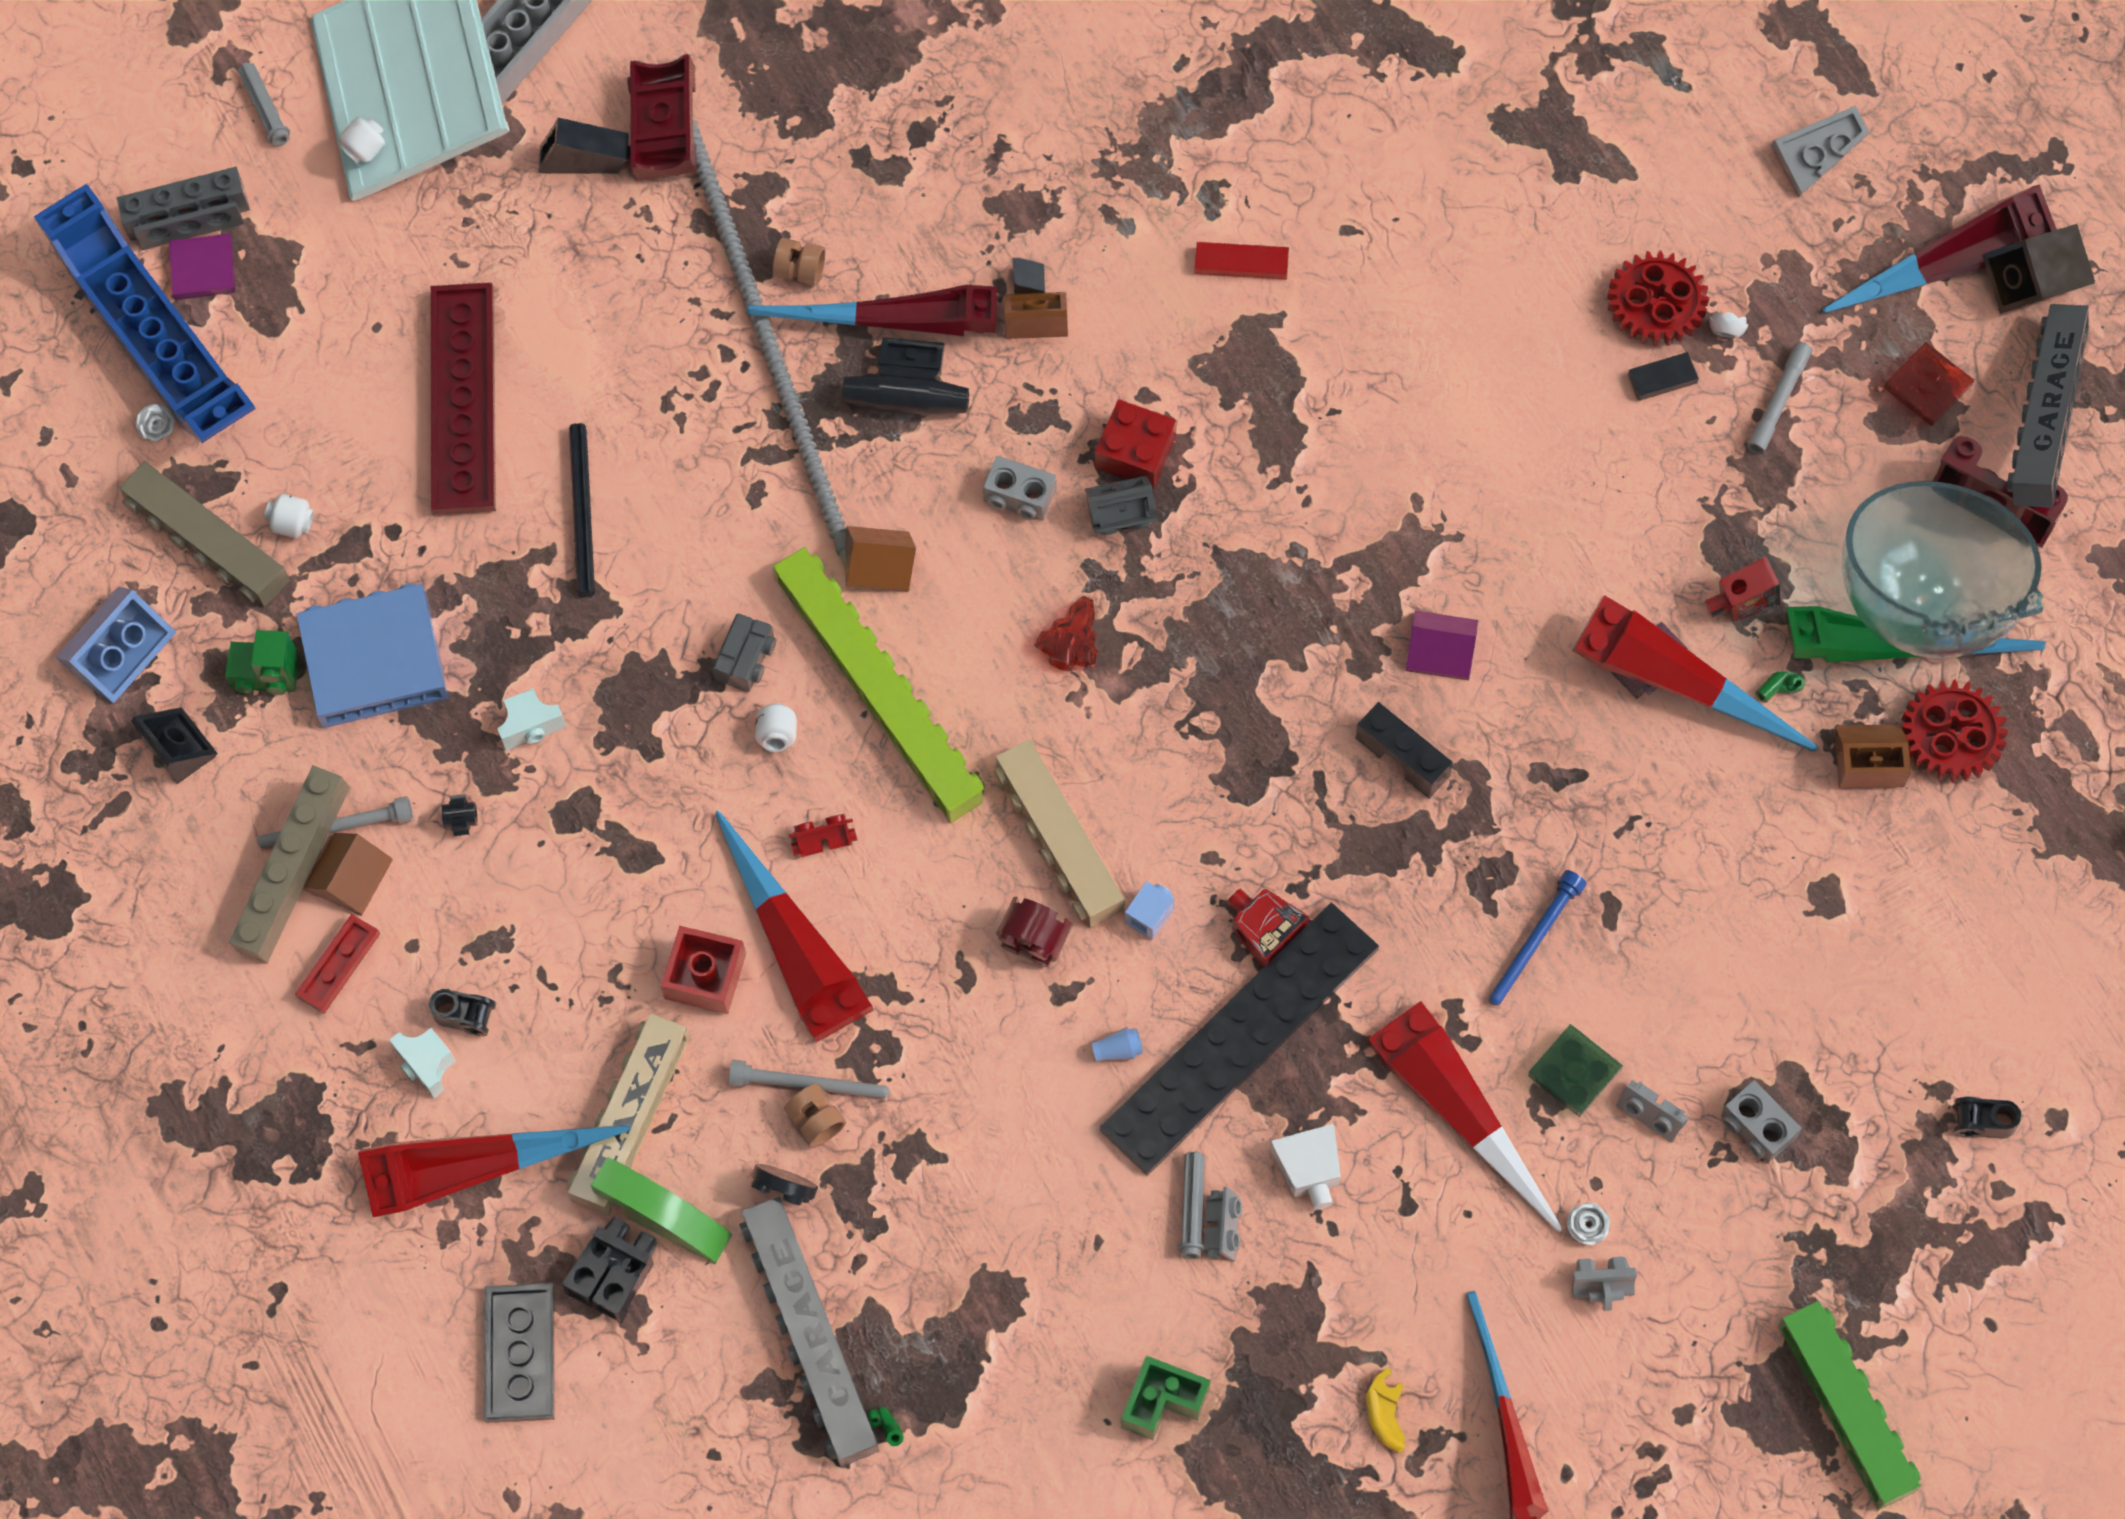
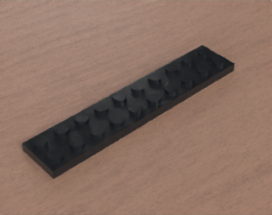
[1100,902,1379,1176]

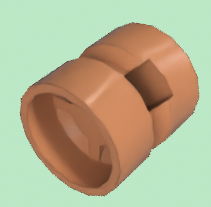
[773,238,826,286]
[784,1084,846,1147]

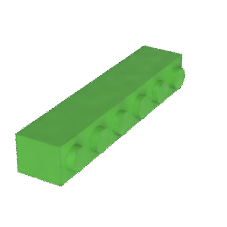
[1778,1301,1921,1511]

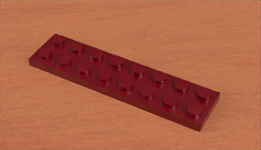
[430,282,496,515]

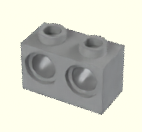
[983,455,1056,520]
[1721,1080,1802,1164]

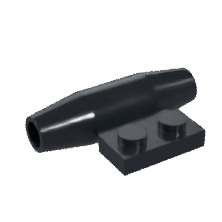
[842,337,969,416]

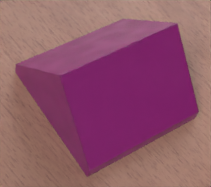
[1405,610,1478,681]

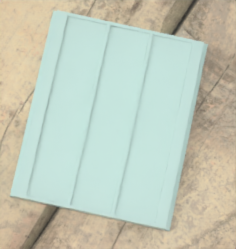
[310,0,510,201]

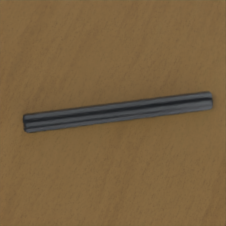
[569,423,595,597]

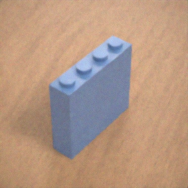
[297,584,449,728]

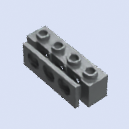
[116,166,250,250]

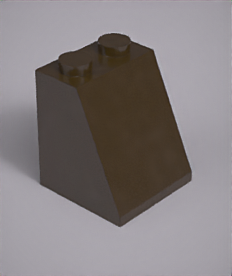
[1982,224,2096,314]

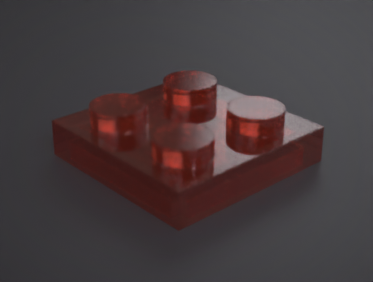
[1884,342,1974,426]

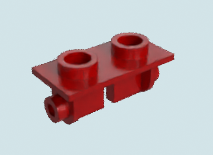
[788,814,857,858]

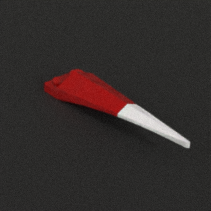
[1367,1001,1561,1232]

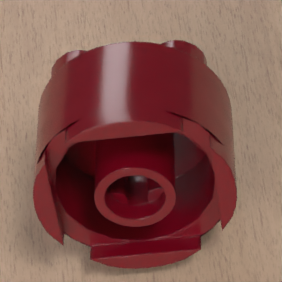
[996,897,1073,968]

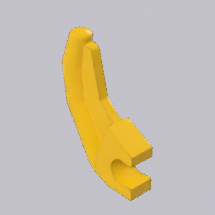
[1365,1367,1406,1453]

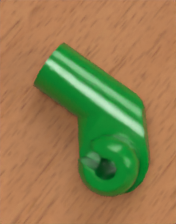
[1755,672,1805,703]
[867,1406,904,1446]

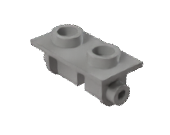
[1616,1080,1689,1143]
[1204,1187,1242,1262]

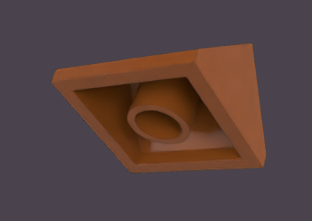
[1004,292,1068,339]
[846,526,916,592]
[304,833,393,916]

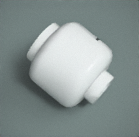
[339,117,385,164]
[264,494,314,538]
[755,703,797,752]

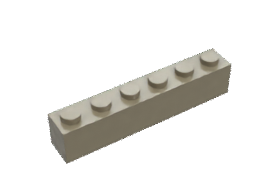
[119,461,290,608]
[229,765,350,964]

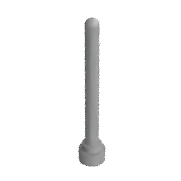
[257,796,414,848]
[729,1060,890,1099]

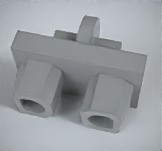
[1572,1256,1637,1311]

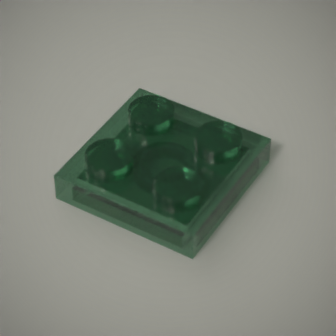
[1527,1024,1623,1118]

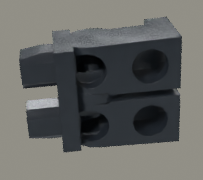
[562,1216,657,1324]

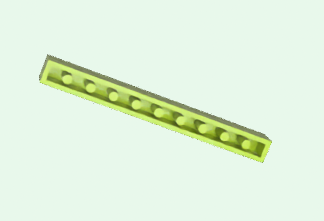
[773,547,984,823]

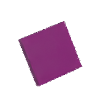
[169,233,236,300]

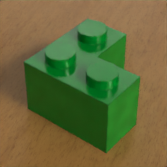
[225,630,300,695]
[1121,1355,1211,1440]

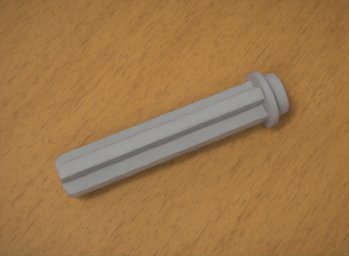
[238,62,290,146]
[1177,1152,1205,1259]

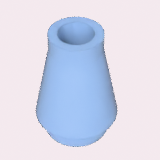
[1092,1027,1143,1062]

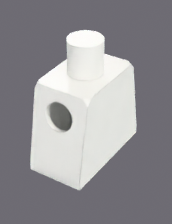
[1271,1124,1341,1210]

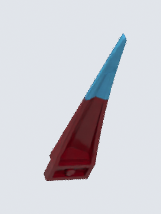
[1821,185,2057,312]
[747,284,997,336]

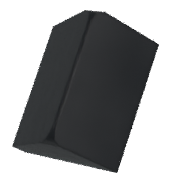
[1013,258,1045,294]

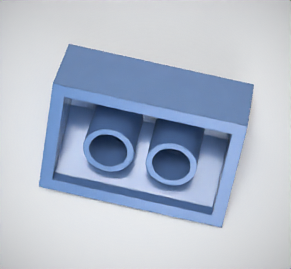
[55,586,176,704]

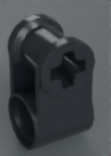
[429,989,497,1036]
[1954,1097,2022,1139]

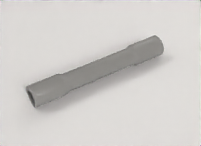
[1747,342,1813,454]

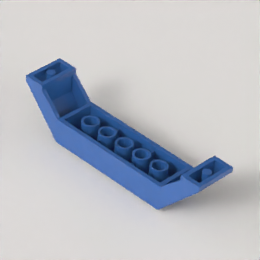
[34,183,256,443]

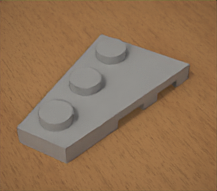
[1772,106,1869,197]

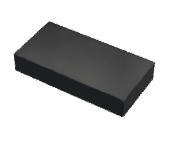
[1628,352,1699,401]

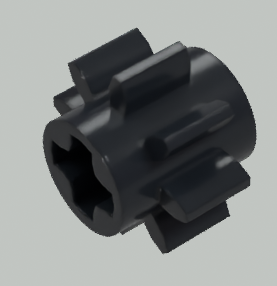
[442,794,478,836]

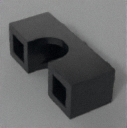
[1355,702,1453,799]

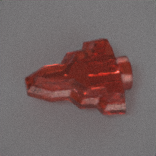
[1034,596,1098,672]

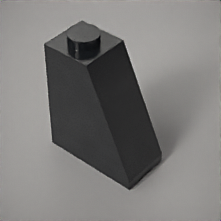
[538,117,631,174]

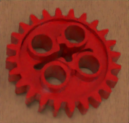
[1607,250,1709,347]
[1901,680,2008,783]

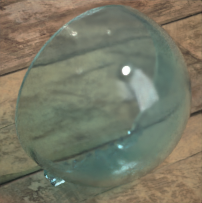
[1841,481,2043,659]

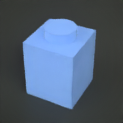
[1125,881,1174,940]

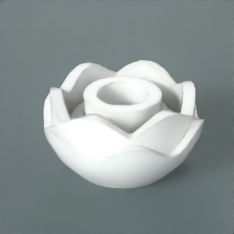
[1709,311,1749,339]
[136,404,175,441]
[1567,1203,1610,1245]

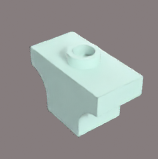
[497,688,566,751]
[389,1028,456,1098]

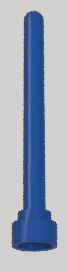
[1489,870,1587,1006]

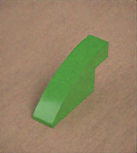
[591,1157,732,1264]

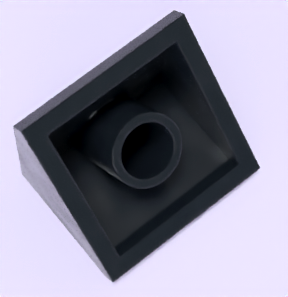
[131,707,218,784]

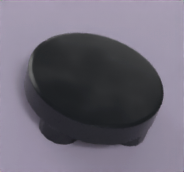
[751,1164,818,1205]

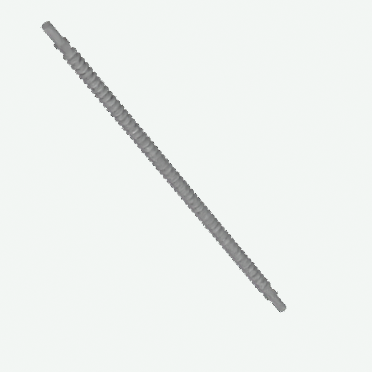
[673,81,846,569]

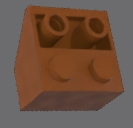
[1834,725,1911,788]

